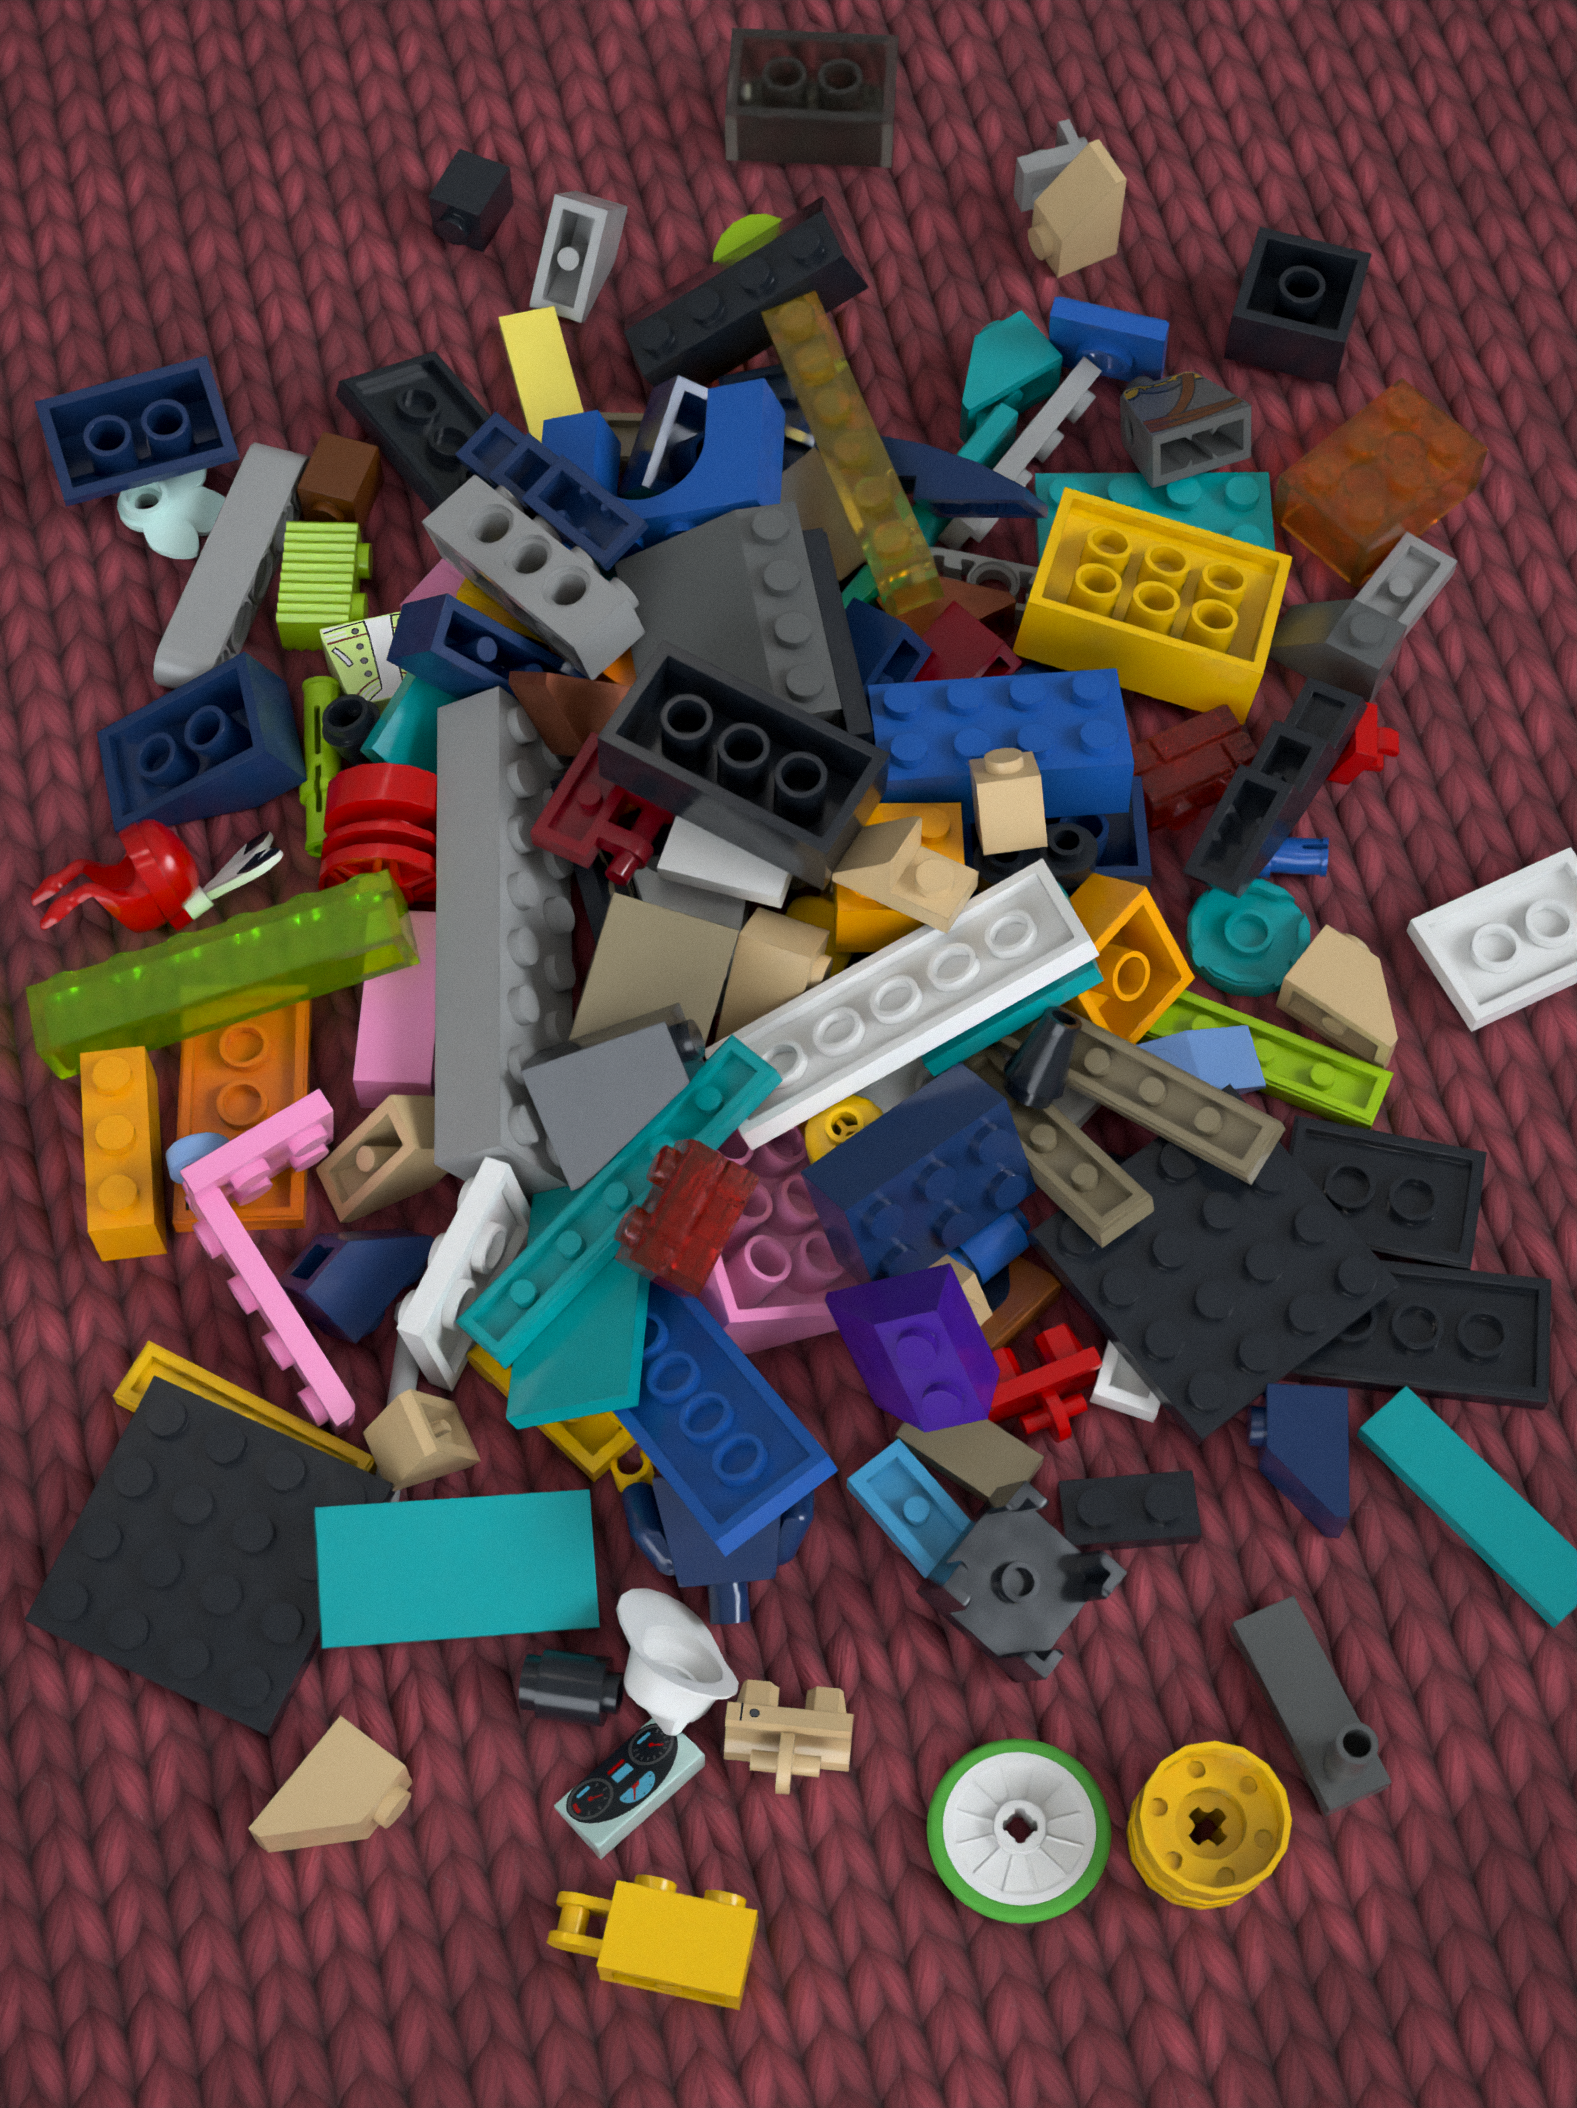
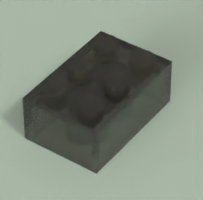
[725,28,899,168]

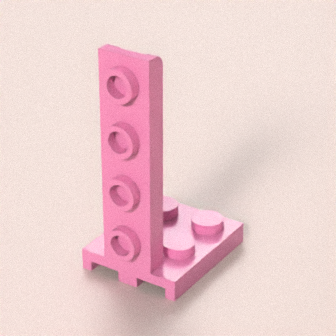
[180,1089,355,1436]

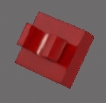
[1326,702,1399,785]

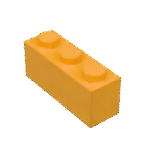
[80,1046,167,1261]

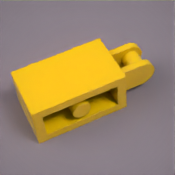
[547,1874,758,2010]

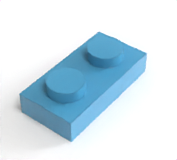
[846,1438,971,1579]

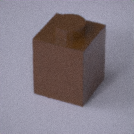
[297,431,384,533]

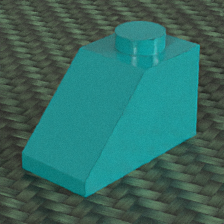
[959,310,1063,444]

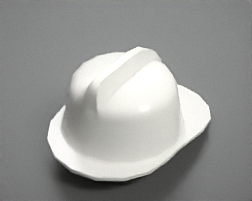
[616,1588,739,1736]

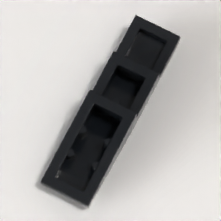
[1182,677,1368,899]

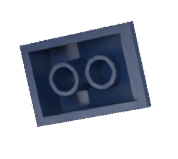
[617,375,815,500]
[97,651,307,833]

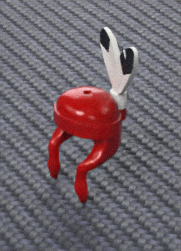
[31,819,284,933]

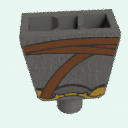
[1120,371,1251,488]

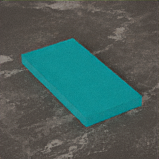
[506,1181,656,1430]
[313,1489,599,1649]

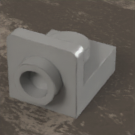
[1014,119,1088,212]

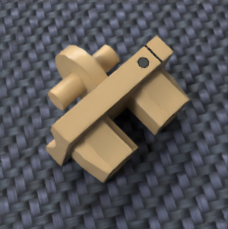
[724,1679,854,1795]

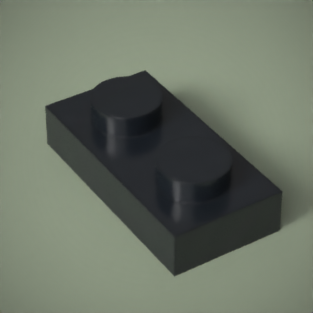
[1056,1470,1202,1553]

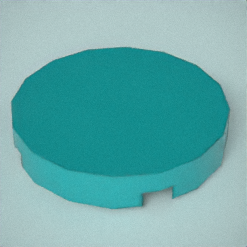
[1185,878,1310,997]

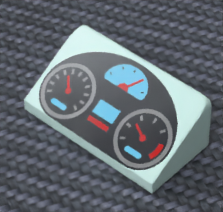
[554,1718,705,1860]

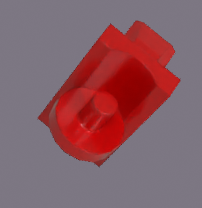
[988,1323,1103,1444]

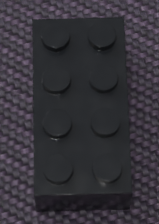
[597,640,890,891]

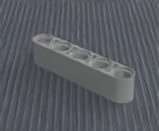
[153,442,311,689]

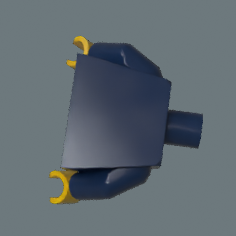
[610,1441,819,1625]

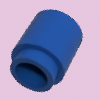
[947,1206,1030,1286]

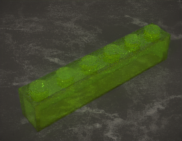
[26,869,421,1080]

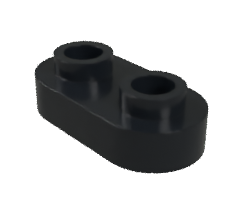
[972,822,1098,893]

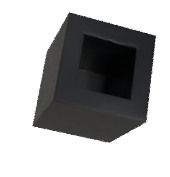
[428,148,514,253]

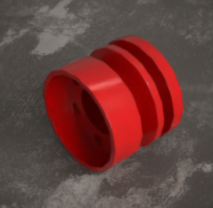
[318,762,437,918]

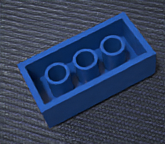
[867,668,1134,824]

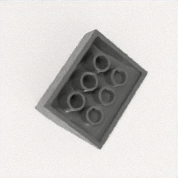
[615,501,842,729]

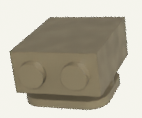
[568,892,739,1044]

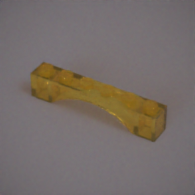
[761,290,945,617]

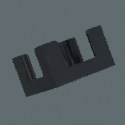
[915,1480,1127,1682]

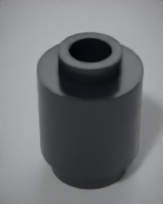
[519,1649,624,1727]

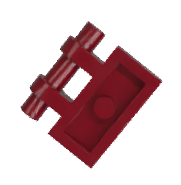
[530,732,676,886]

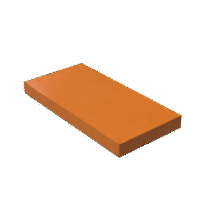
[172,987,313,1232]

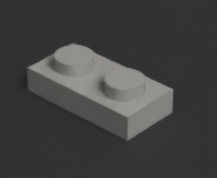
[1354,532,1457,639]

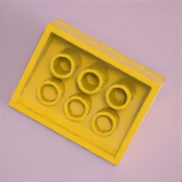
[1013,487,1293,725]

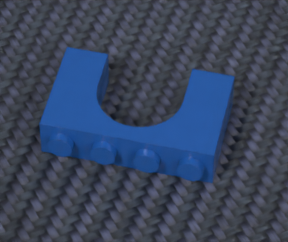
[541,378,786,561]

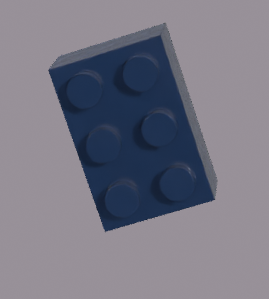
[800,1062,1037,1284]

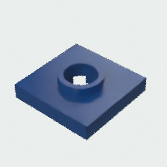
[1049,296,1170,382]

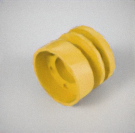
[1126,1741,1292,1910]

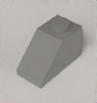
[529,191,628,323]

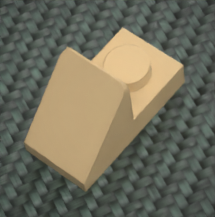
[832,816,979,934]

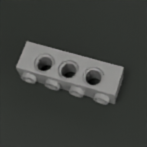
[422,474,646,680]

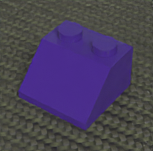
[825,1263,1000,1433]

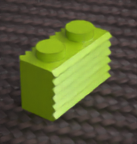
[276,521,373,652]

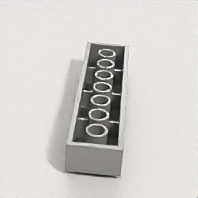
[434,686,576,1202]

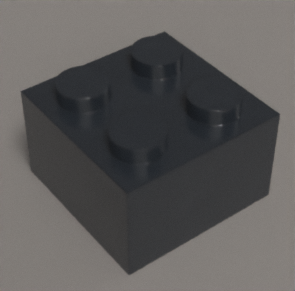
[1224,226,1372,385]

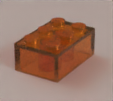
[1272,377,1489,589]

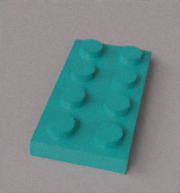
[1034,472,1275,567]

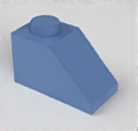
[1136,1025,1266,1095]

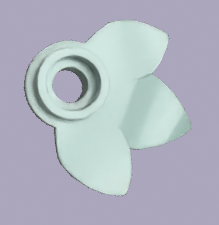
[117,468,226,560]

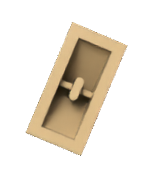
[363,1389,481,1492]

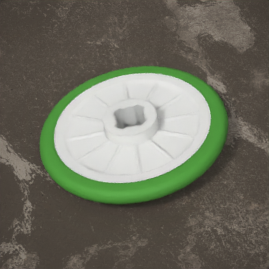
[927,1738,1111,1924]

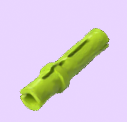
[299,676,342,858]

